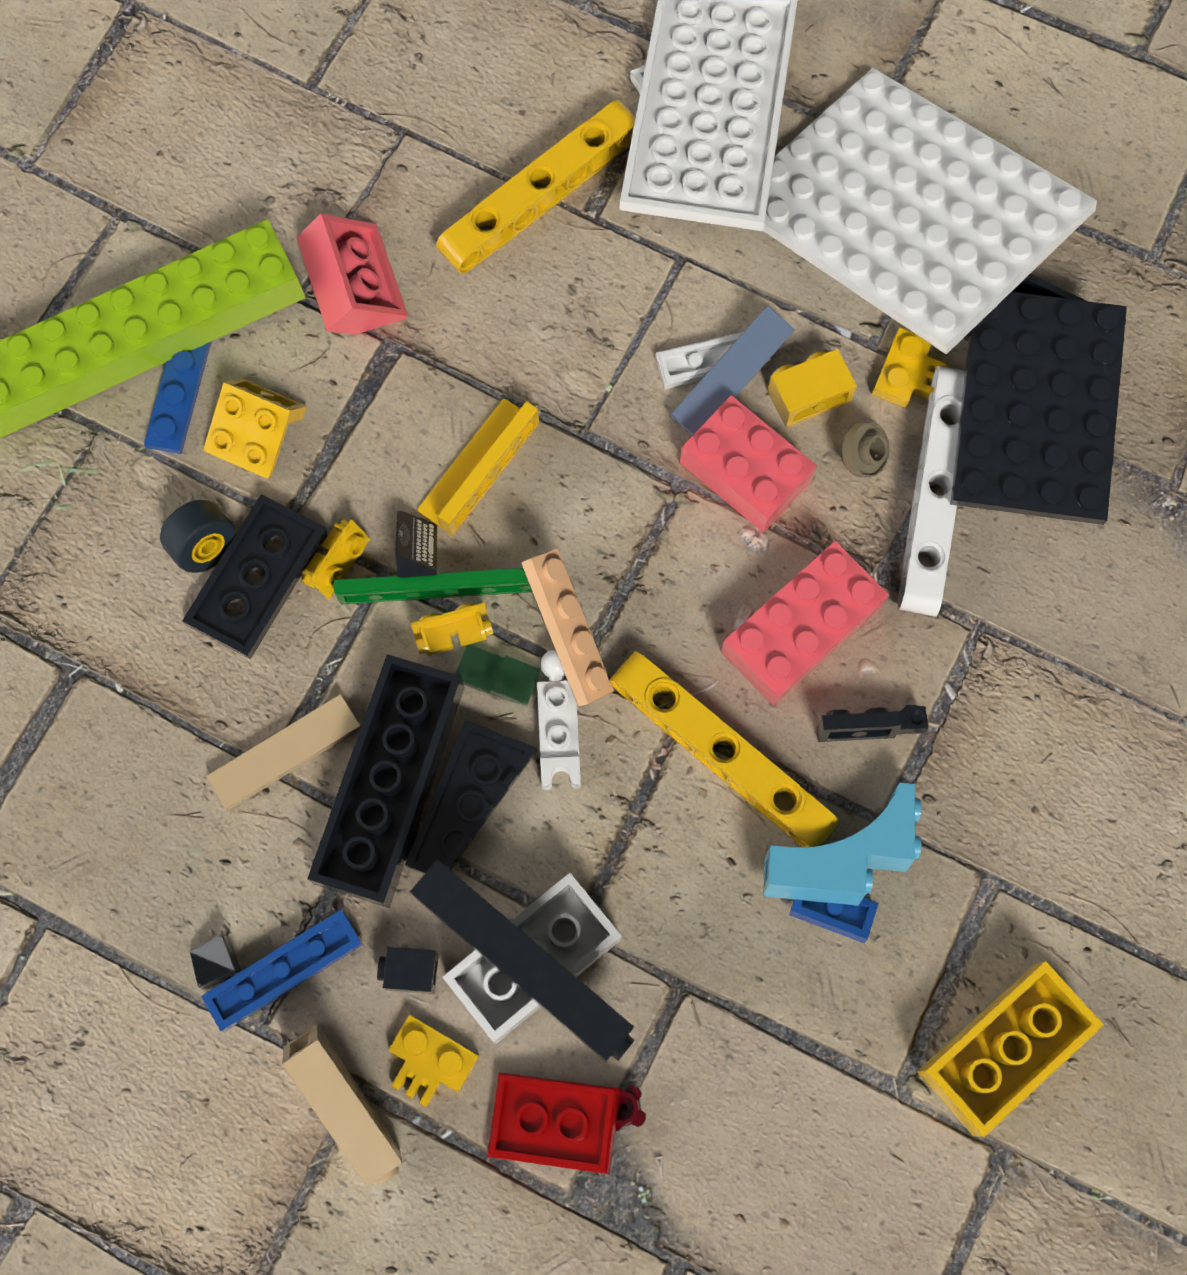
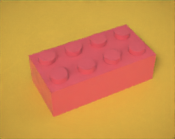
[721,541,889,707]

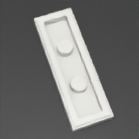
[655,332,771,390]

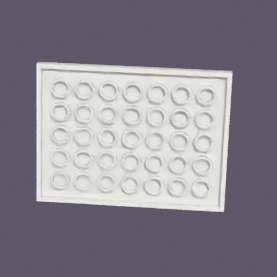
[763,68,1097,354]

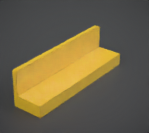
[418,399,540,536]

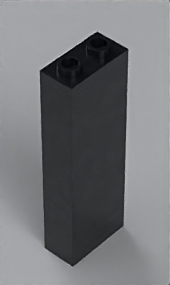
[410,859,635,1062]

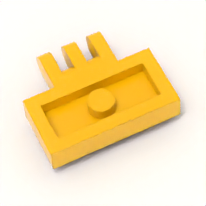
[871,327,949,408]
[388,1015,480,1108]

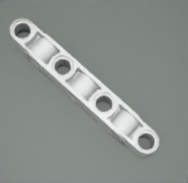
[897,365,965,617]

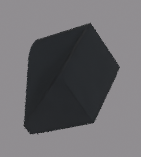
[190,934,241,990]

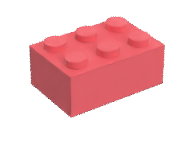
[680,395,817,533]

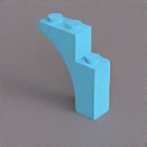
[763,783,921,906]

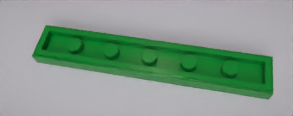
[334,568,533,605]

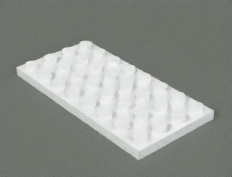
[619,0,798,231]

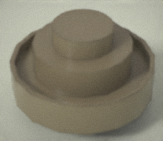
[842,422,890,477]

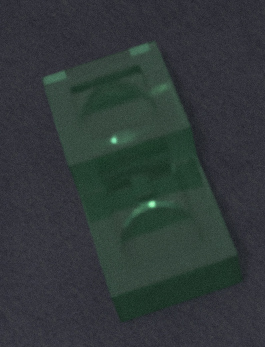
[455,644,541,706]

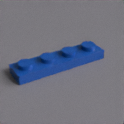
[144,341,212,454]
[201,909,364,1032]

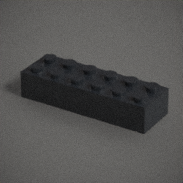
[307,654,465,909]

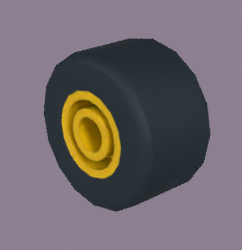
[160,499,236,573]

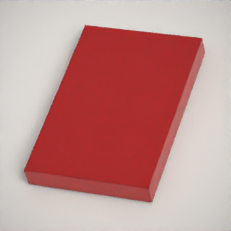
[487,1072,620,1174]

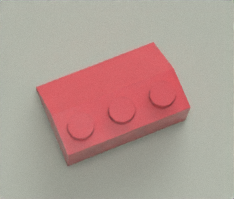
[296,213,408,335]

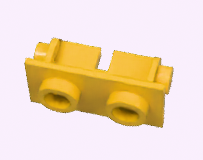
[301,519,370,600]
[410,602,494,656]

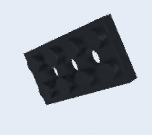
[182,494,328,659]

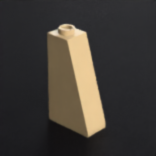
[282,1023,402,1188]

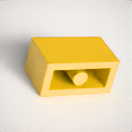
[767,349,857,427]

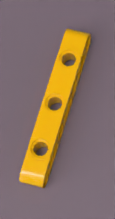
[436,100,636,274]
[609,651,840,847]

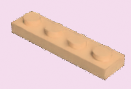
[521,548,614,707]

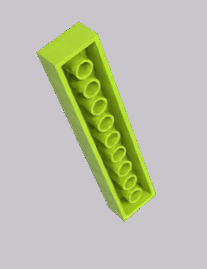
[0,219,306,438]

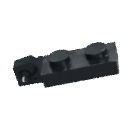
[817,705,928,742]

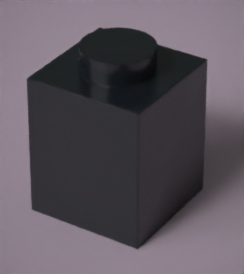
[377,947,439,994]

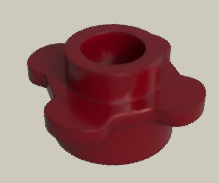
[615,1085,646,1131]

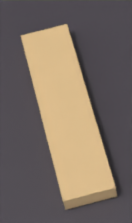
[206,694,361,811]

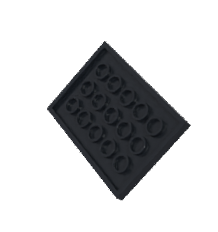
[950,292,1127,525]

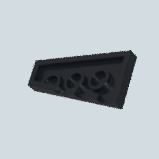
[405,720,538,874]

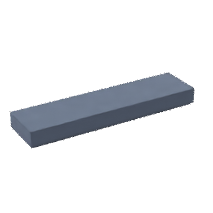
[670,305,795,436]

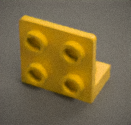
[204,378,307,478]

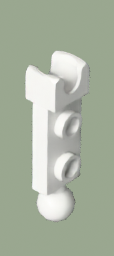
[537,649,581,791]

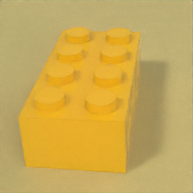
[917,961,1104,1137]

